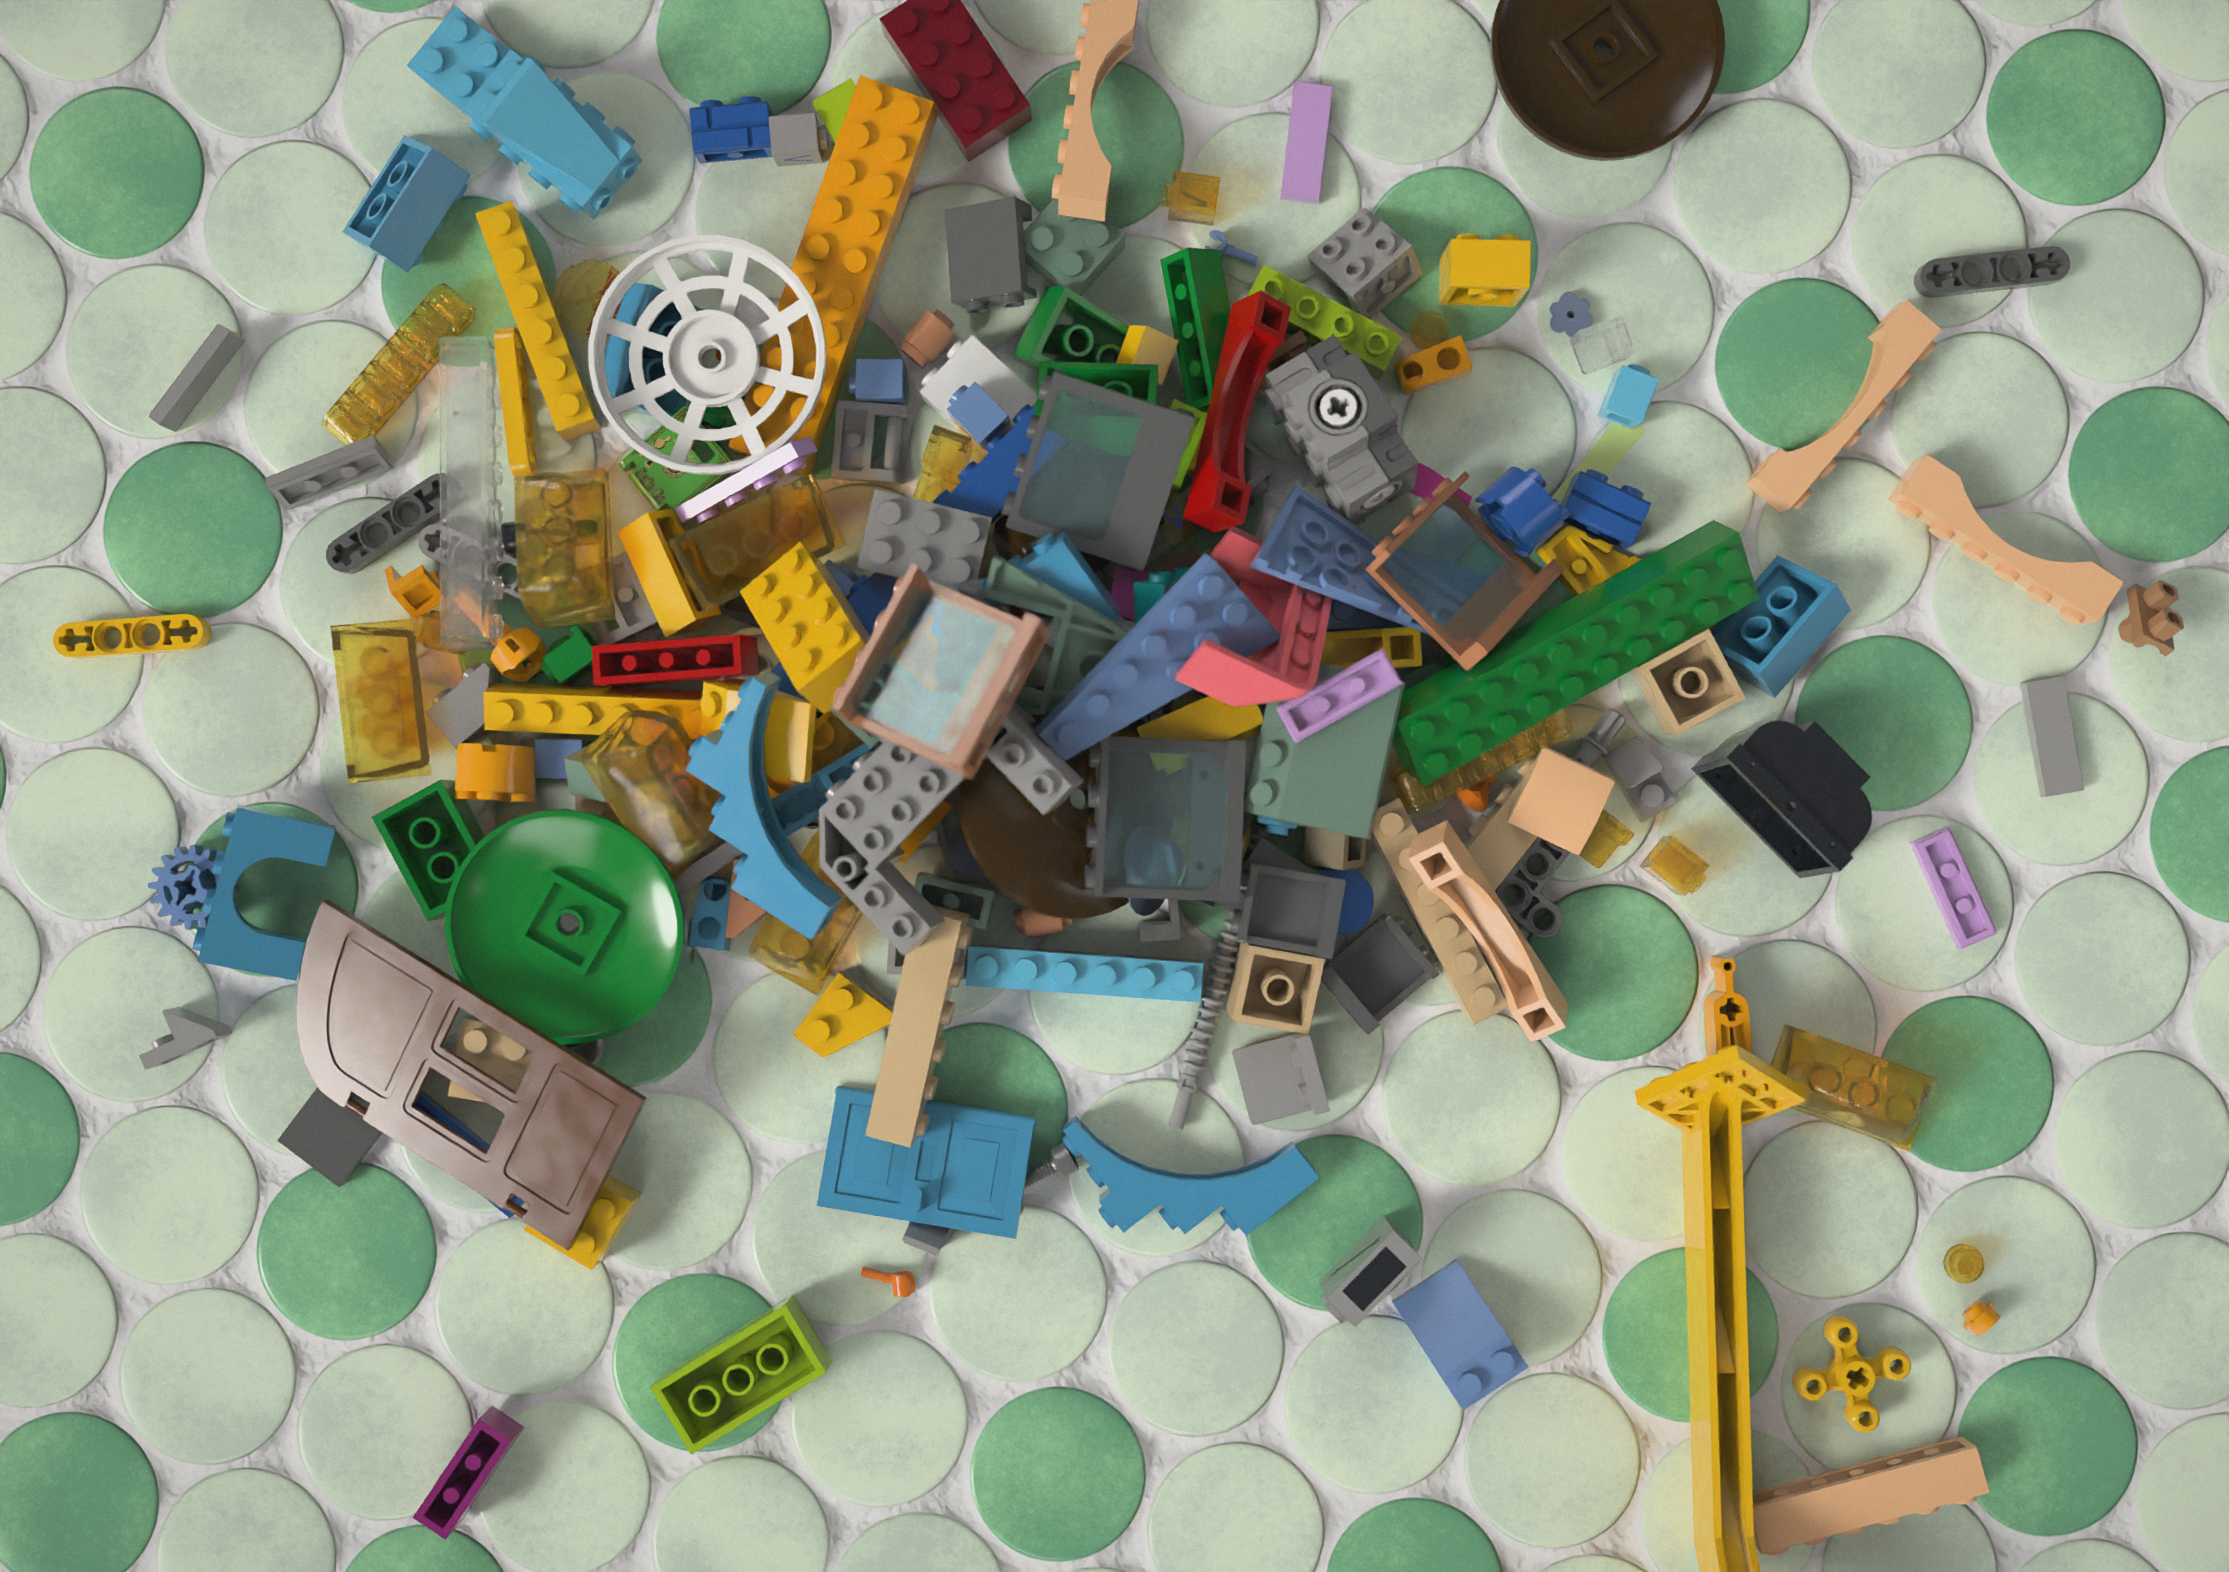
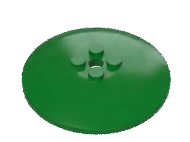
[445,809,685,1044]

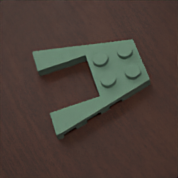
[960,555,1130,715]

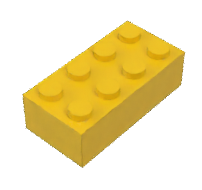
[740,542,887,714]

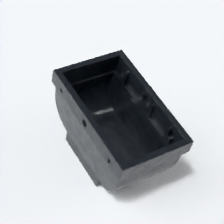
[1691,721,1872,878]

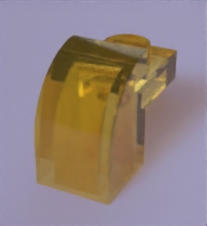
[912,425,973,503]

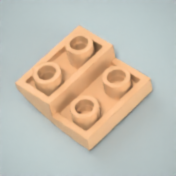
[1507,745,1615,856]

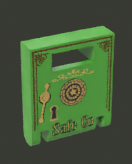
[618,405,735,518]

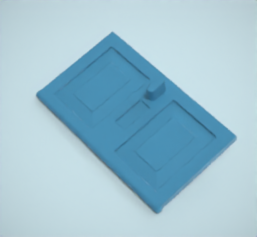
[817,1086,1037,1239]

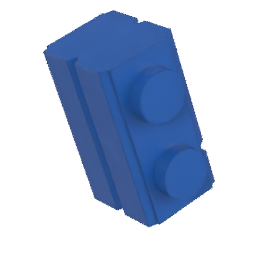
[689,96,773,164]
[1561,469,1651,549]

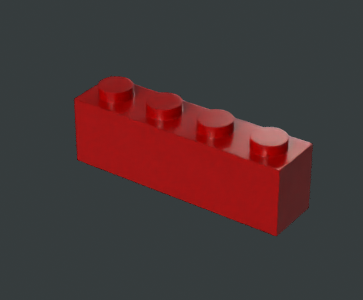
[592,634,759,687]

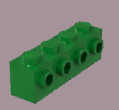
[1160,247,1231,412]

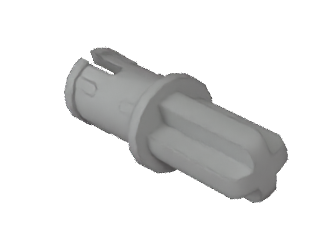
[1571,708,1627,768]

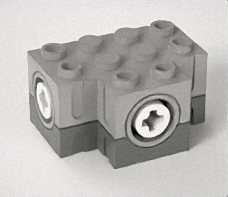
[1264,334,1418,524]

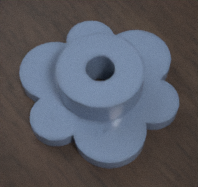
[1549,292,1593,337]

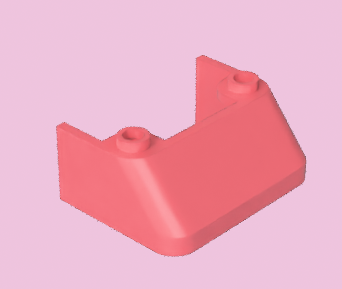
[1175,527,1333,707]

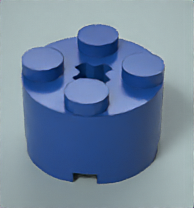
[1475,467,1569,557]

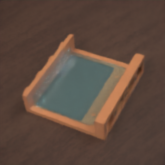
[1365,471,1564,671]
[832,564,1050,779]

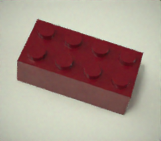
[879,0,1032,162]

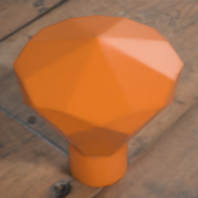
[1455,769,1497,813]

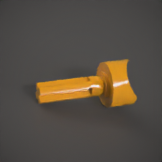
[453,585,547,682]

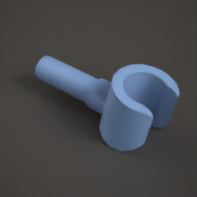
[1204,230,1258,266]

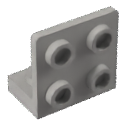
[1308,208,1422,319]
[1232,1033,1330,1125]

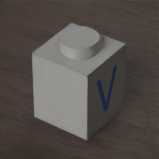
[768,112,829,167]

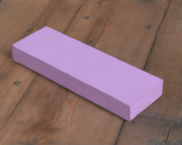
[1280,81,1333,204]
[1276,648,1403,744]
[1910,827,1997,949]

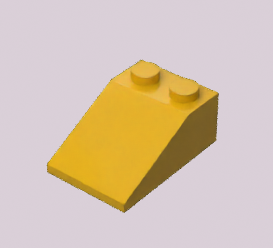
[700,679,816,783]

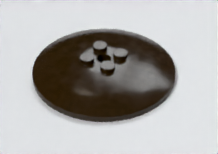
[1490,0,1725,161]
[958,685,1177,919]

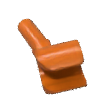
[861,1267,915,1297]

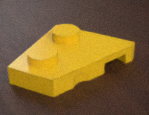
[1536,525,1641,597]
[793,971,893,1058]

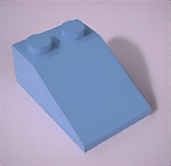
[1392,1259,1529,1410]

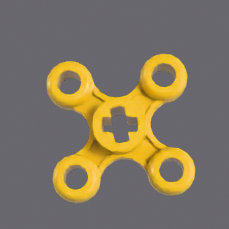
[1792,1315,1911,1433]

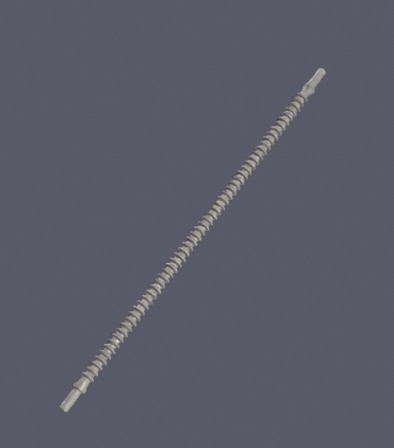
[1168,518,1366,1130]

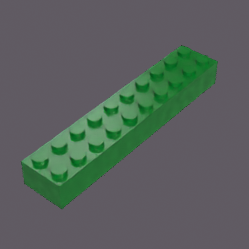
[1392,520,1759,787]

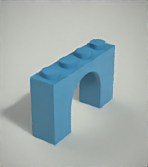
[931,531,1119,640]
[192,805,335,981]

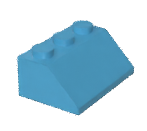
[342,135,470,273]
[591,283,703,417]
[1711,555,1851,698]

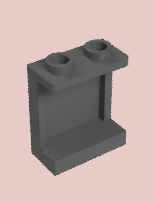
[945,196,1037,314]
[1230,862,1346,959]
[1321,913,1439,1035]

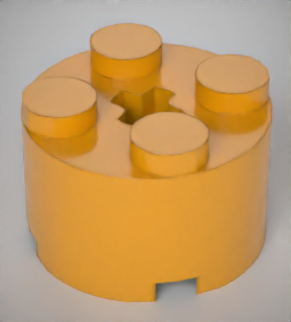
[455,743,537,802]

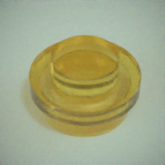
[1409,311,1449,350]
[1943,1243,1984,1284]

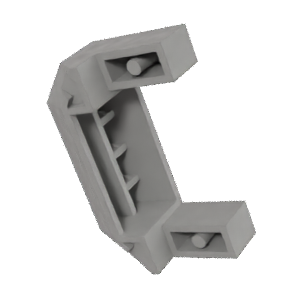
[819,692,1084,956]

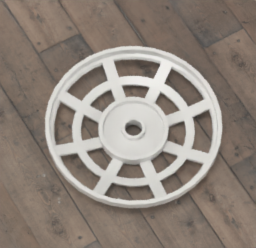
[588,235,827,475]

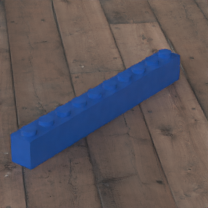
[770,404,1073,700]

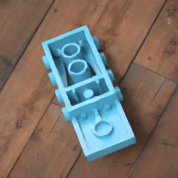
[407,6,642,219]

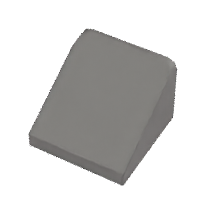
[902,1222,949,1256]

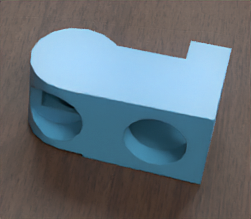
[689,876,731,951]

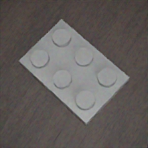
[857,489,992,592]

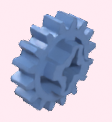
[148,845,240,930]

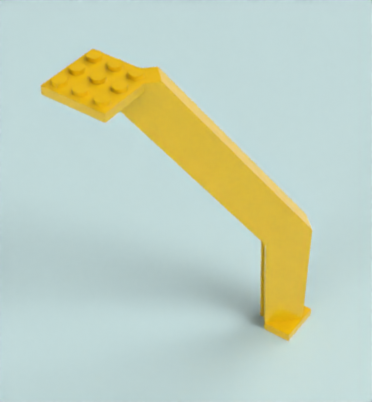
[1634,1044,1806,1572]

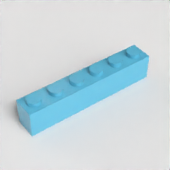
[966,944,1204,1003]

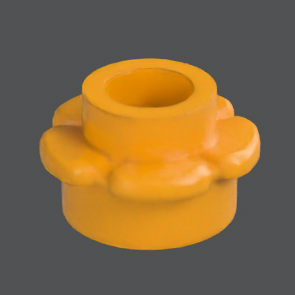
[1962,1300,2000,1336]

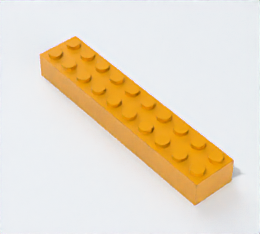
[728,75,938,478]

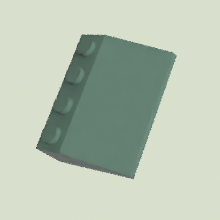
[1244,663,1405,840]

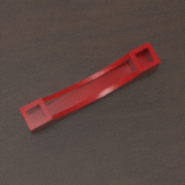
[1184,291,1291,533]

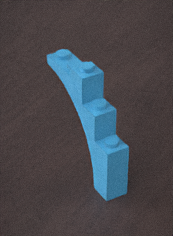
[686,671,843,940]
[1062,1116,1320,1236]

